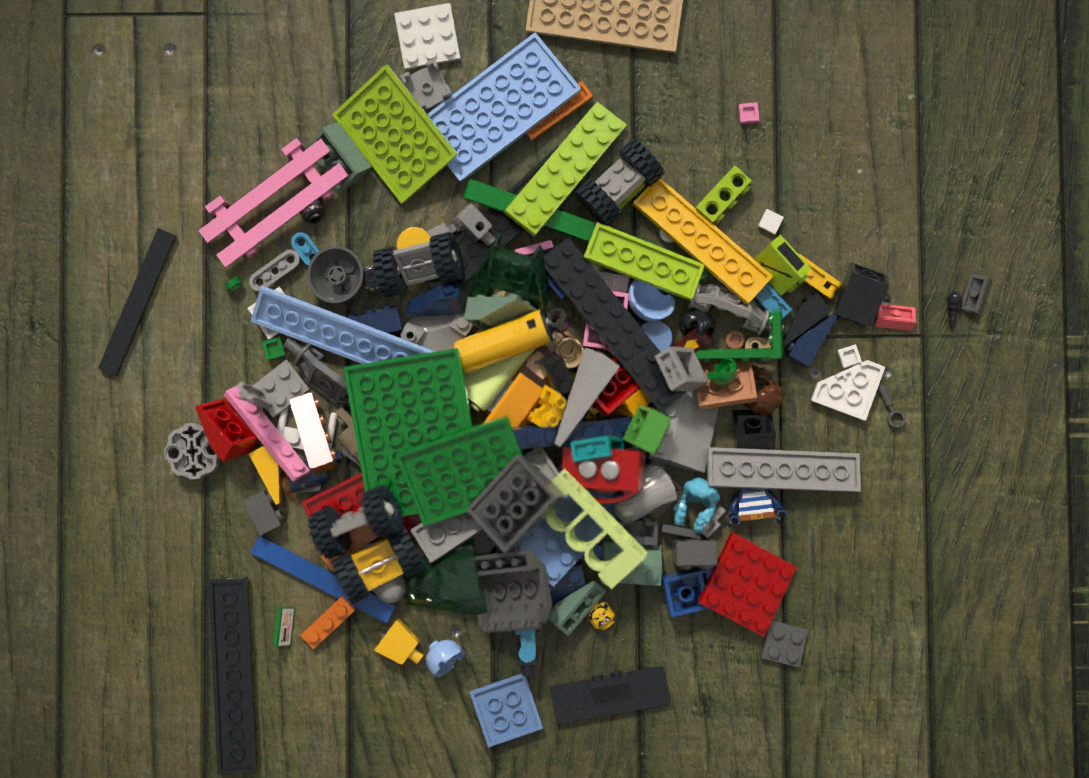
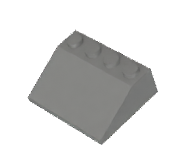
[648,390,719,473]

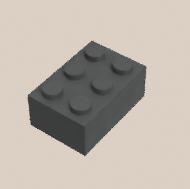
[672,538,717,569]

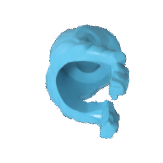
[673,478,720,533]

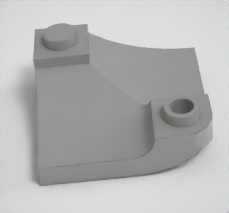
[401,312,474,352]

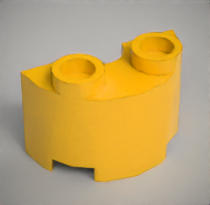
[530,385,566,427]

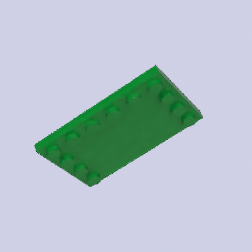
[396,415,523,526]

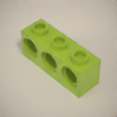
[695,165,752,224]

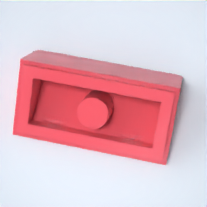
[875,304,916,331]

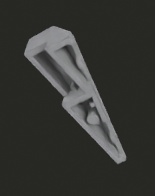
[554,348,620,448]

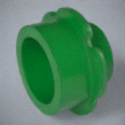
[224,275,242,292]

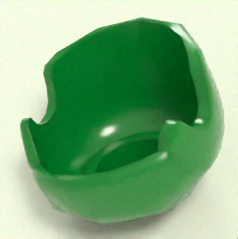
[707,358,737,386]

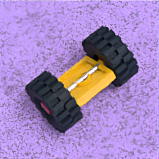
[331,525,425,605]

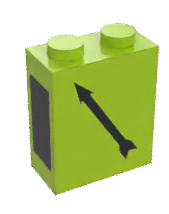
[754,234,811,296]

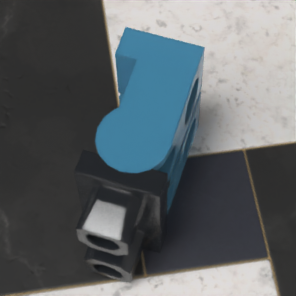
[515,629,538,676]

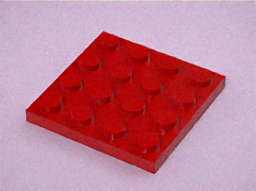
[697,532,797,637]

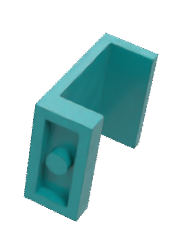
[571,436,625,462]

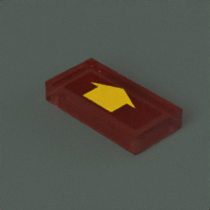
[670,328,712,353]

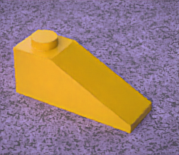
[249,446,283,505]

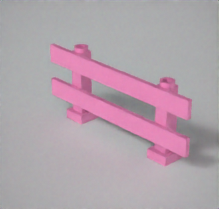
[199,138,349,268]

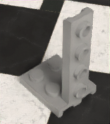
[236,359,311,418]

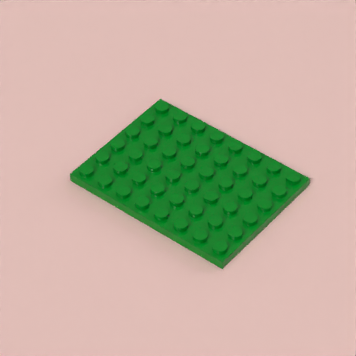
[343,348,473,516]

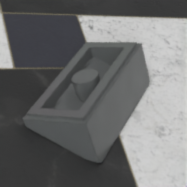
[960,273,992,316]

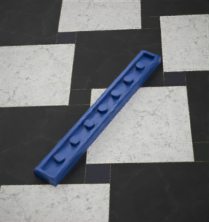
[250,535,396,623]

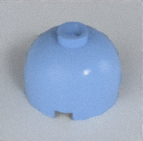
[426,640,465,678]

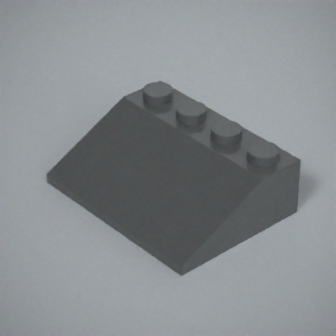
[466,454,566,553]

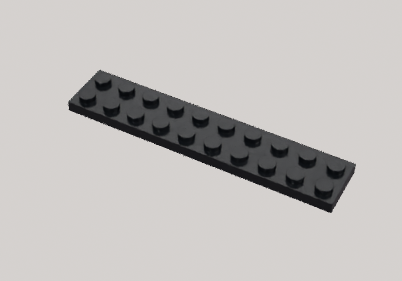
[425,145,559,289]
[538,238,687,413]
[208,577,258,775]

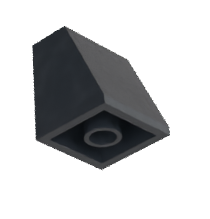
[834,262,889,327]

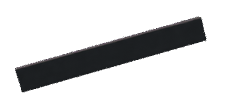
[98,228,177,376]

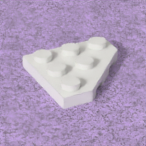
[810,360,885,421]

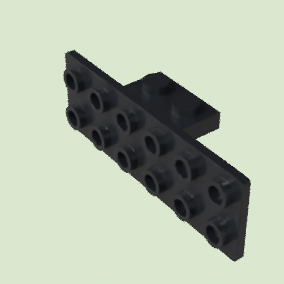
[550,666,670,724]

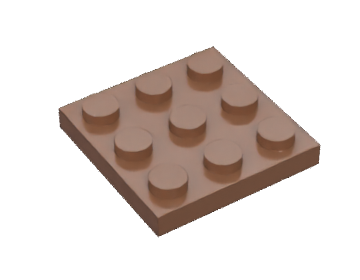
[697,358,758,410]

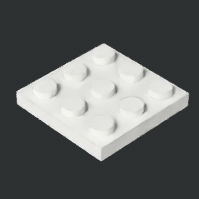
[394,3,461,70]

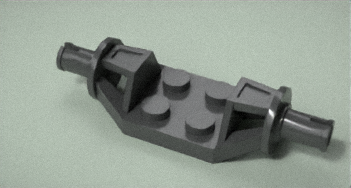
[283,338,350,406]

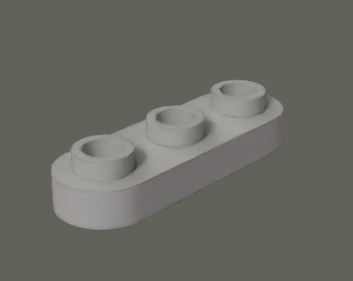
[249,250,301,292]

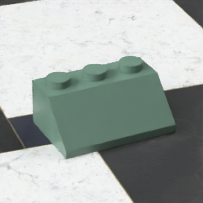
[305,122,372,194]
[602,542,662,586]

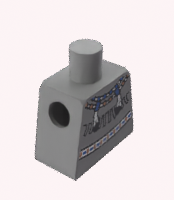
[452,204,496,246]

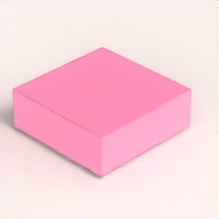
[738,102,759,124]

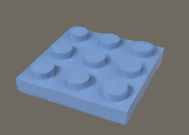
[470,673,543,747]

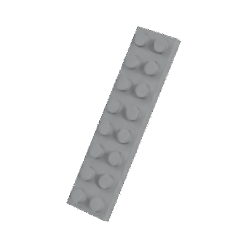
[411,447,559,563]
[707,447,861,493]

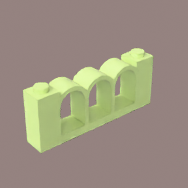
[546,469,648,589]

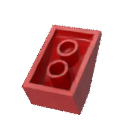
[195,398,259,462]

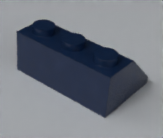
[549,563,585,608]

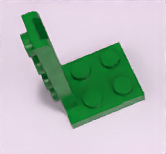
[695,308,783,362]

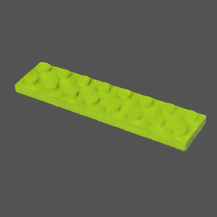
[504,102,627,237]

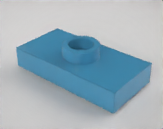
[754,283,792,319]

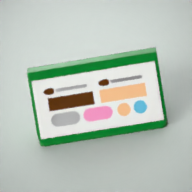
[273,606,295,647]

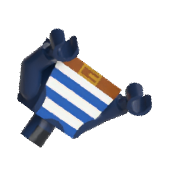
[728,489,788,528]

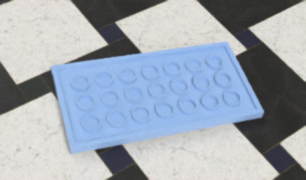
[427,33,582,183]

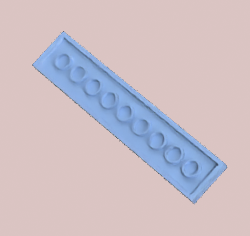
[250,286,435,364]

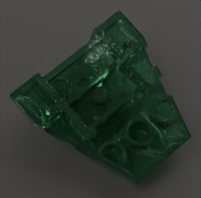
[401,536,487,615]

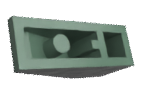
[548,581,606,636]

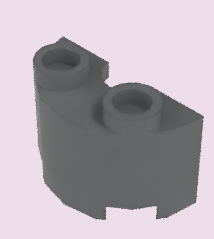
[620,517,659,545]

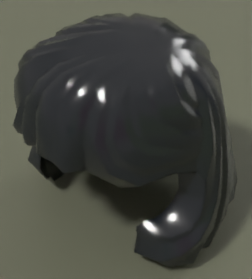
[678,309,716,344]

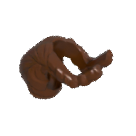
[744,365,783,415]

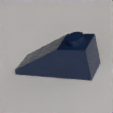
[406,284,465,318]
[786,315,837,368]

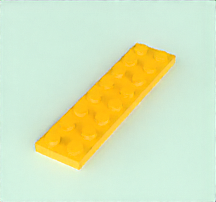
[632,178,773,305]

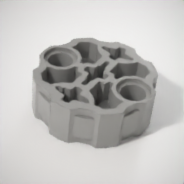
[164,423,221,479]

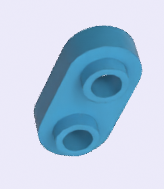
[291,232,320,266]

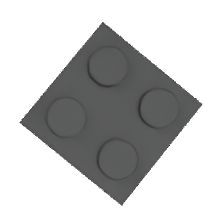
[761,620,808,667]

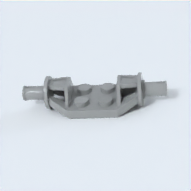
[688,282,784,335]

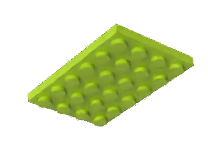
[332,64,459,204]

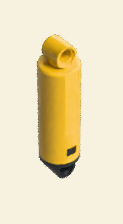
[447,308,571,374]

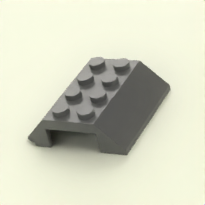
[468,550,552,633]

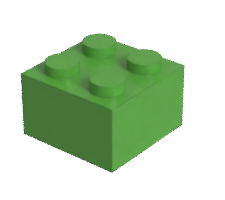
[623,404,671,454]

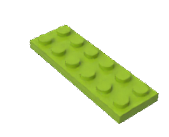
[583,222,705,301]

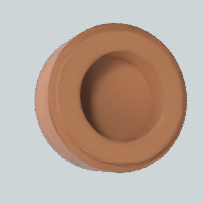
[725,330,745,349]

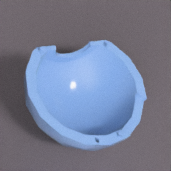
[628,279,675,321]

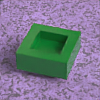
[262,337,286,361]

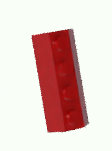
[591,358,638,416]

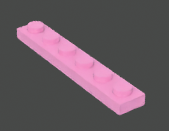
[224,386,310,482]

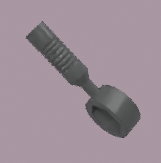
[878,384,905,428]

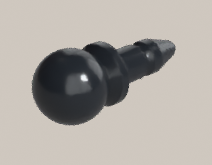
[947,291,963,329]

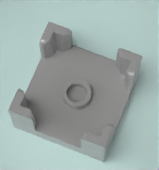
[400,59,452,111]

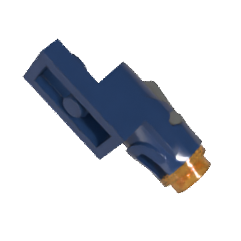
[281,451,345,494]

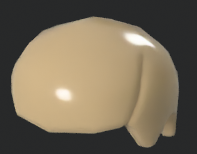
[554,337,584,368]

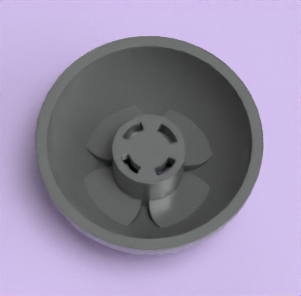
[307,246,364,303]

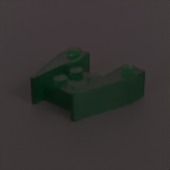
[468,233,550,310]

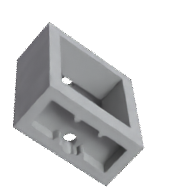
[655,346,709,391]

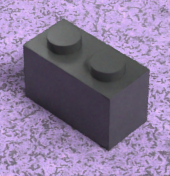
[243,490,284,536]

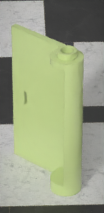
[463,329,536,412]

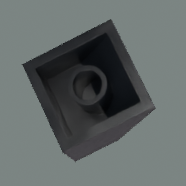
[732,410,776,450]

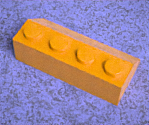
[484,373,543,427]

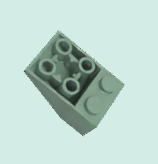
[464,294,537,331]

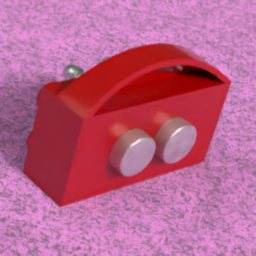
[562,446,645,503]

